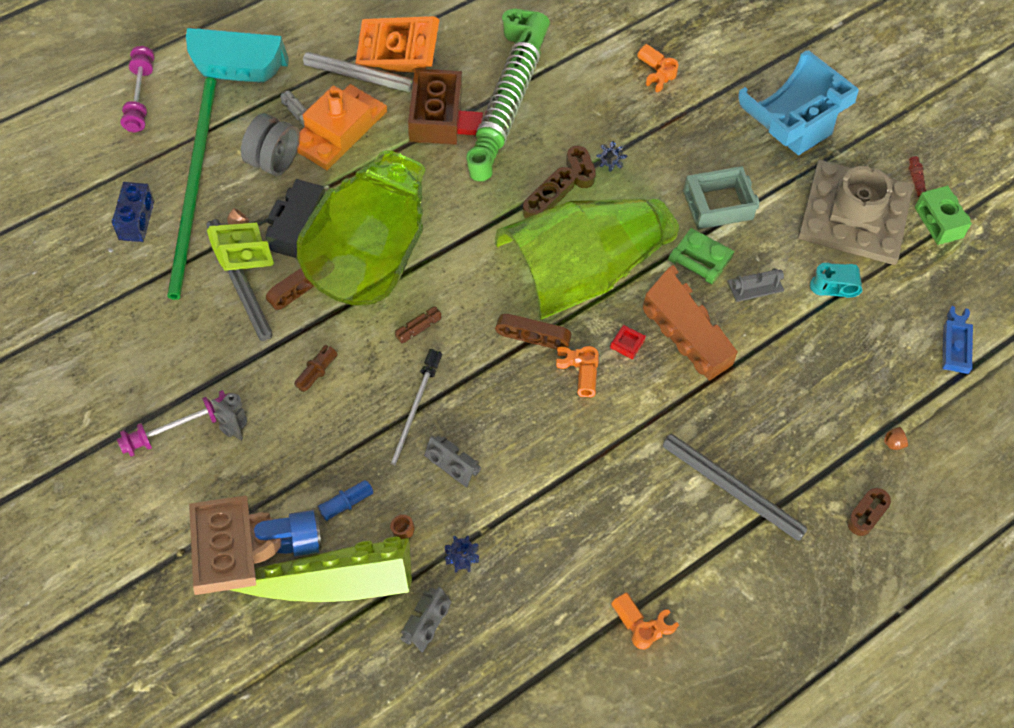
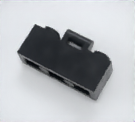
[266,179,327,259]

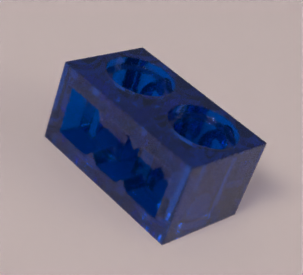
[112,182,154,242]

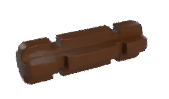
[395,306,442,343]

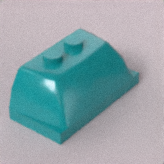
[186,28,289,82]

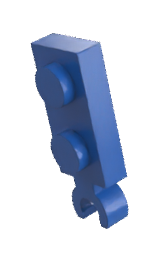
[942,306,973,374]

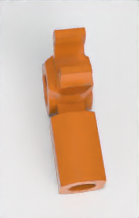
[638,44,679,93]
[556,346,599,397]
[611,593,679,649]

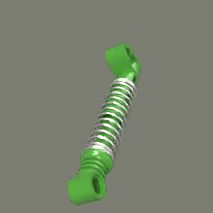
[466,9,550,181]

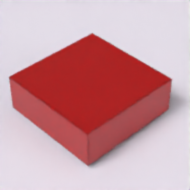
[458,111,483,136]
[610,325,646,360]

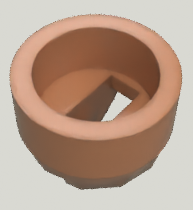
[227,208,249,225]

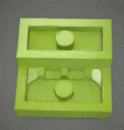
[207,223,274,271]

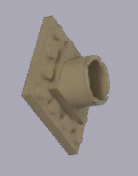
[798,160,914,265]

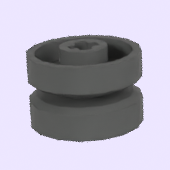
[241,113,300,176]

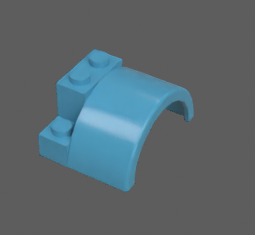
[739,50,859,155]

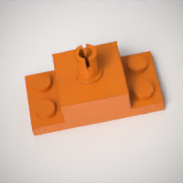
[355,16,439,72]
[297,84,387,170]

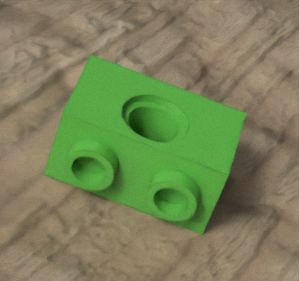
[915,186,972,245]

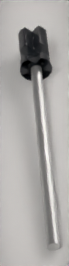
[391,349,443,465]

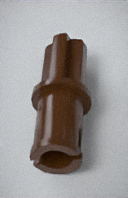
[294,345,338,392]

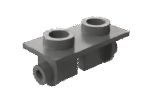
[727,268,784,302]
[211,393,247,441]
[424,435,481,487]
[400,587,451,652]

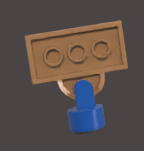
[189,495,322,595]

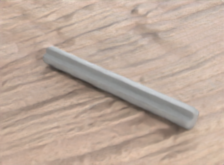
[303,52,413,92]

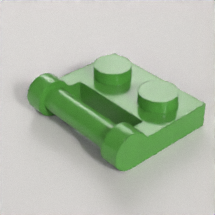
[668,228,734,285]

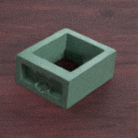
[683,166,759,230]

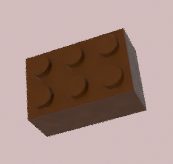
[408,68,462,145]

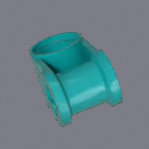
[810,263,863,298]

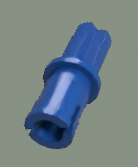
[317,480,373,522]

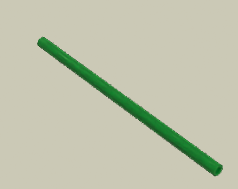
[167,77,217,300]

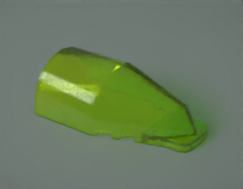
[297,150,426,306]
[495,199,679,320]

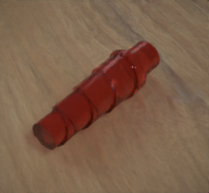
[909,156,926,197]

